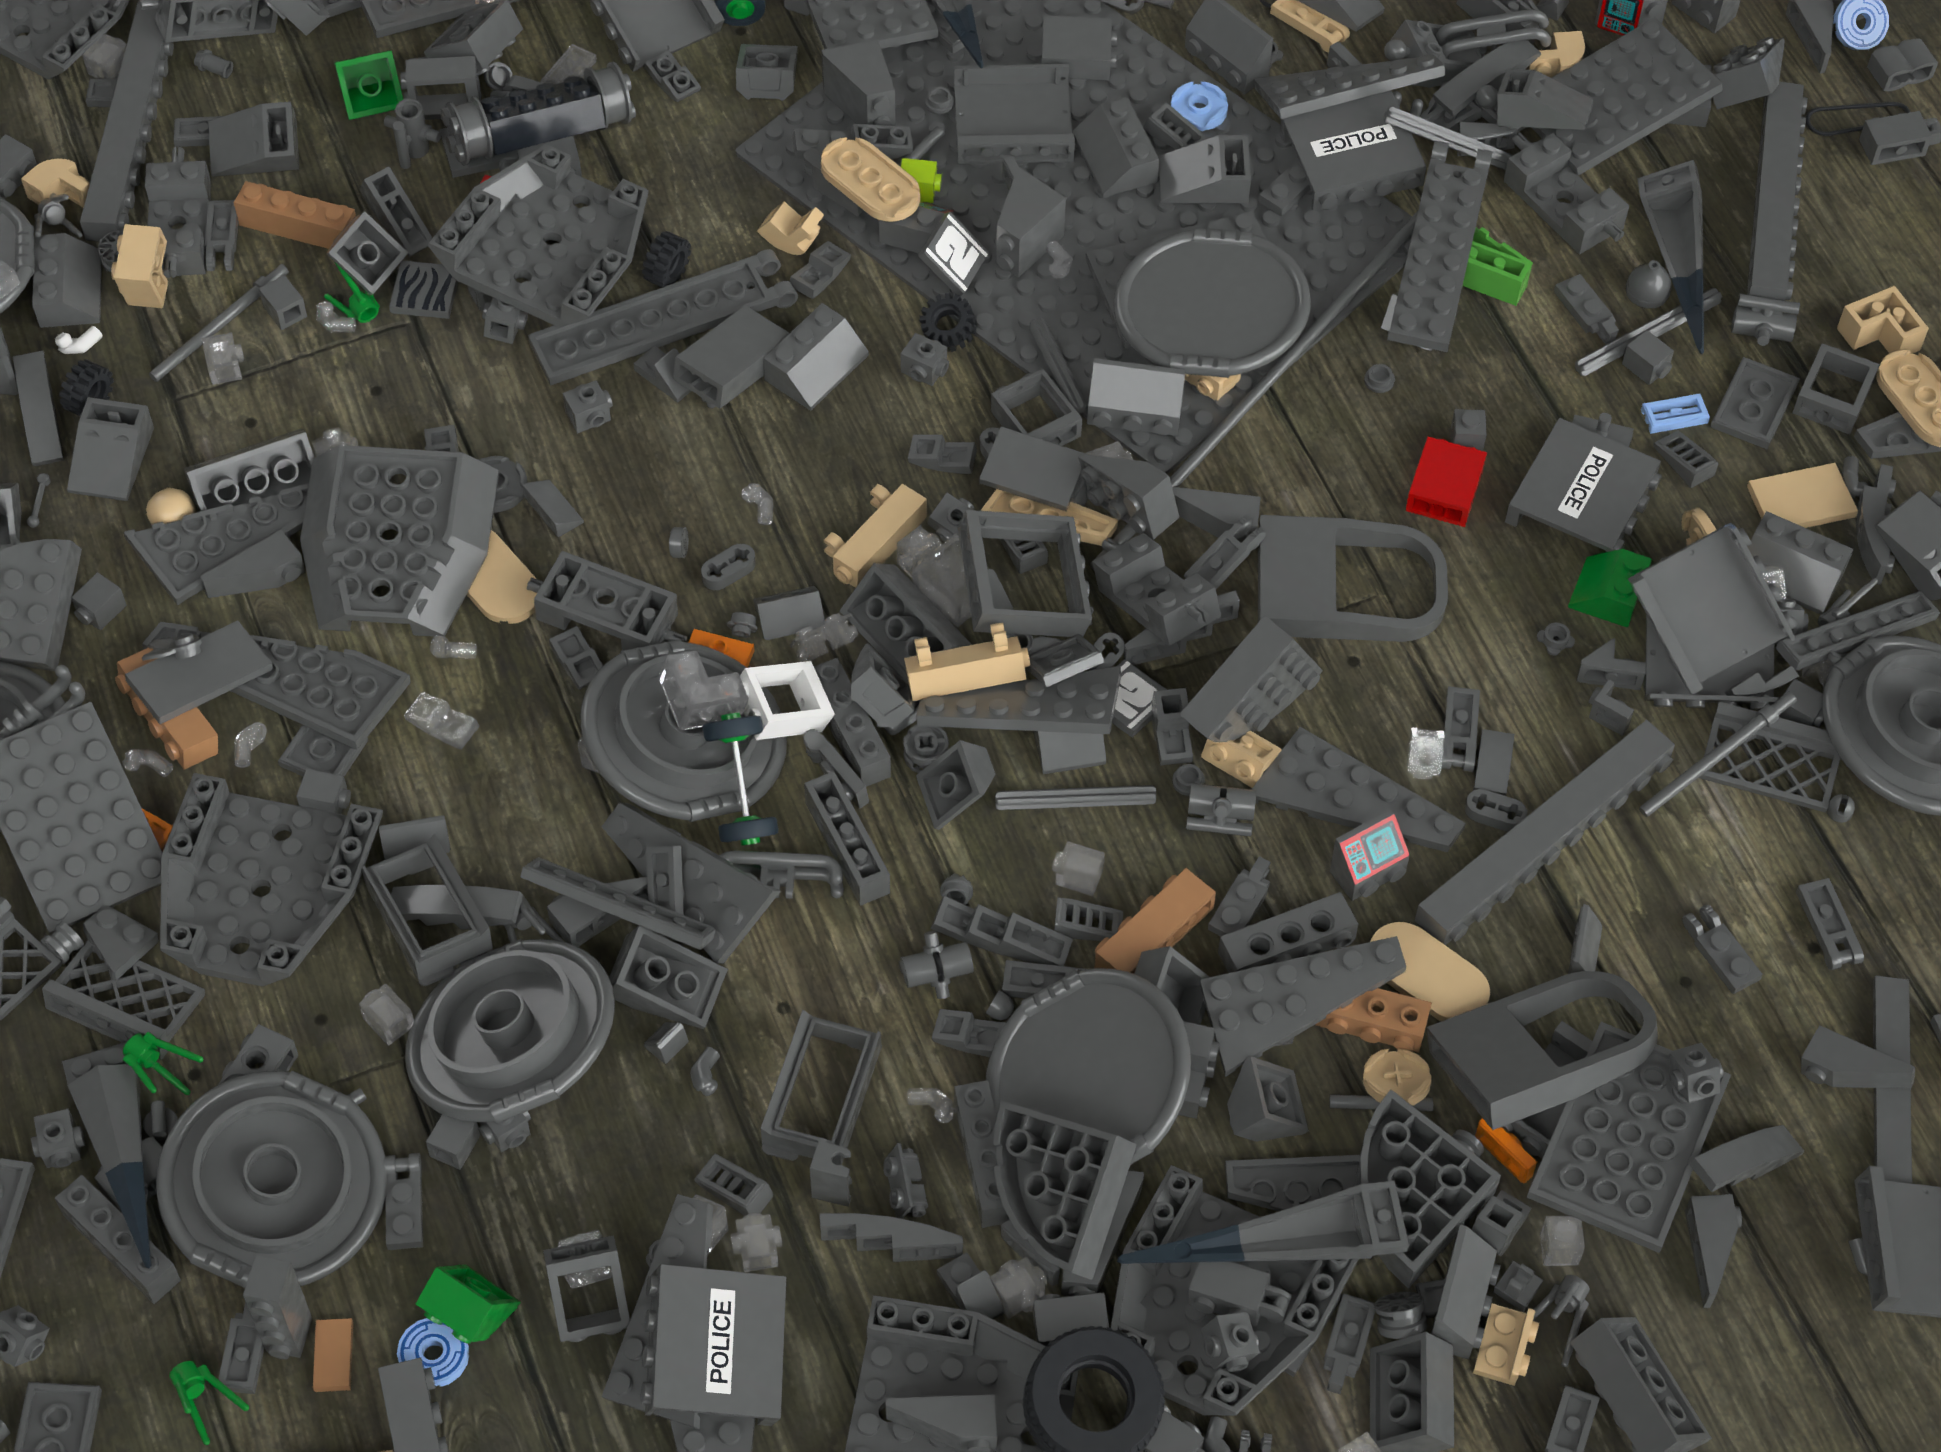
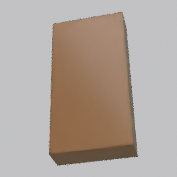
[313,1318,353,1392]

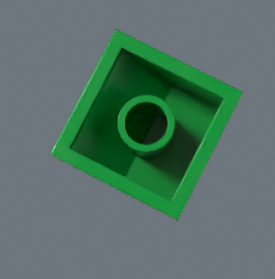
[334,50,404,120]
[1568,549,1652,628]
[416,1264,521,1344]

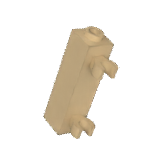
[824,484,927,588]
[904,622,1030,701]

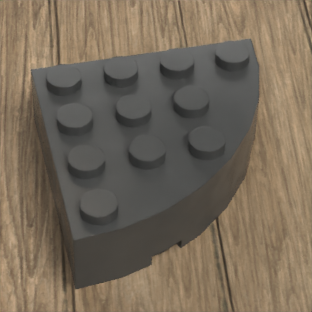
[0,539,82,671]
[1179,615,1323,742]
[1356,1089,1501,1289]
[993,1100,1137,1280]

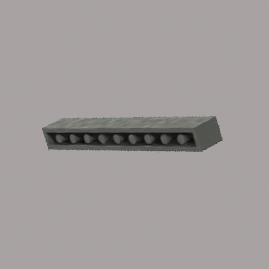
[80,4,174,242]
[1747,81,1808,301]
[1415,719,1675,945]

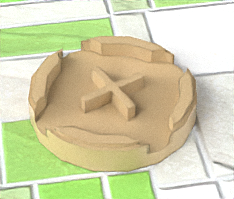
[1363,1048,1432,1106]

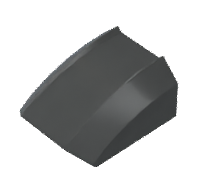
[736,44,798,101]
[851,643,914,727]

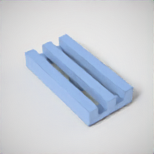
[1641,394,1710,434]

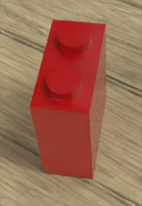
[1406,437,1487,527]

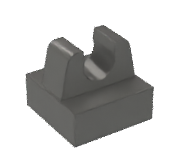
[1493,1261,1543,1312]

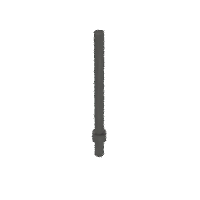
[149,264,289,382]
[1639,691,1797,818]

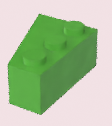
[1463,227,1533,306]

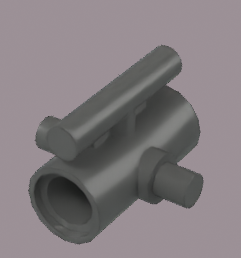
[384,99,441,169]
[1731,294,1800,346]
[1186,783,1257,837]
[898,931,974,999]

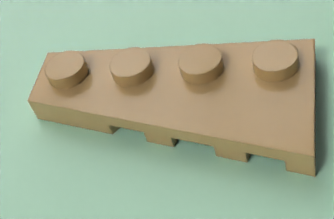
[981,489,1118,546]

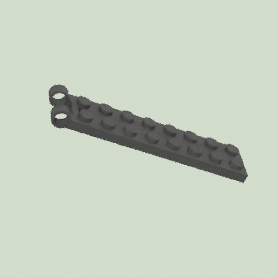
[1388,140,1493,352]
[528,249,798,386]

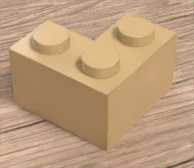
[111,224,168,308]
[1837,286,1929,354]

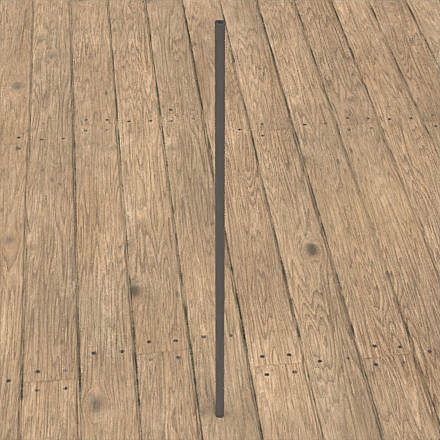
[1090,211,1418,570]

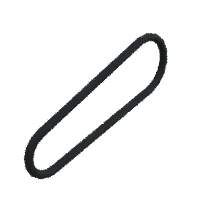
[1806,102,1910,136]

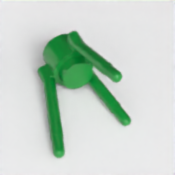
[324,262,380,323]
[123,1032,204,1095]
[169,1361,249,1445]

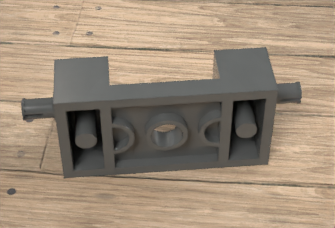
[138,0,278,43]
[1504,133,1629,255]
[145,147,212,278]
[1092,533,1221,646]
[527,551,687,650]

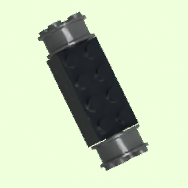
[441,61,636,166]

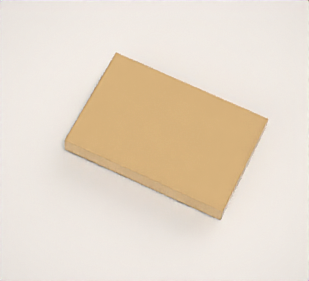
[1747,463,1858,528]

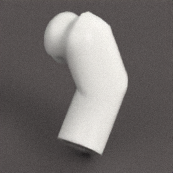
[55,326,103,354]

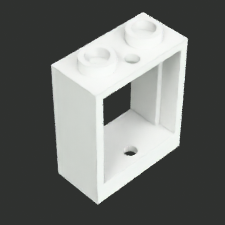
[733,661,835,740]

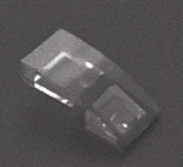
[404,692,480,750]

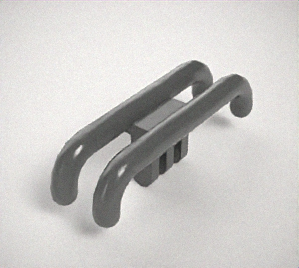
[1436,9,1551,60]
[0,665,85,740]
[719,850,844,899]

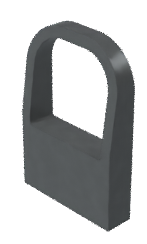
[1258,515,1448,642]
[1427,971,1658,1130]

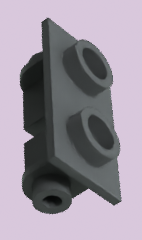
[883,1143,928,1219]

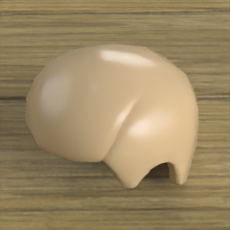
[146,488,197,524]

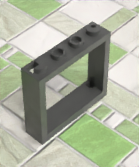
[958,510,1094,637]

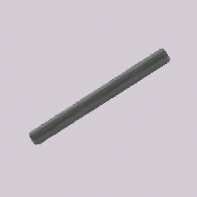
[1575,288,1722,376]

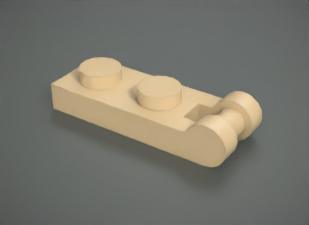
[1270,0,1350,52]

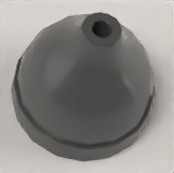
[1626,260,1671,309]

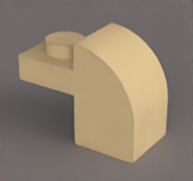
[1525,31,1585,78]
[21,159,90,208]
[757,201,824,255]

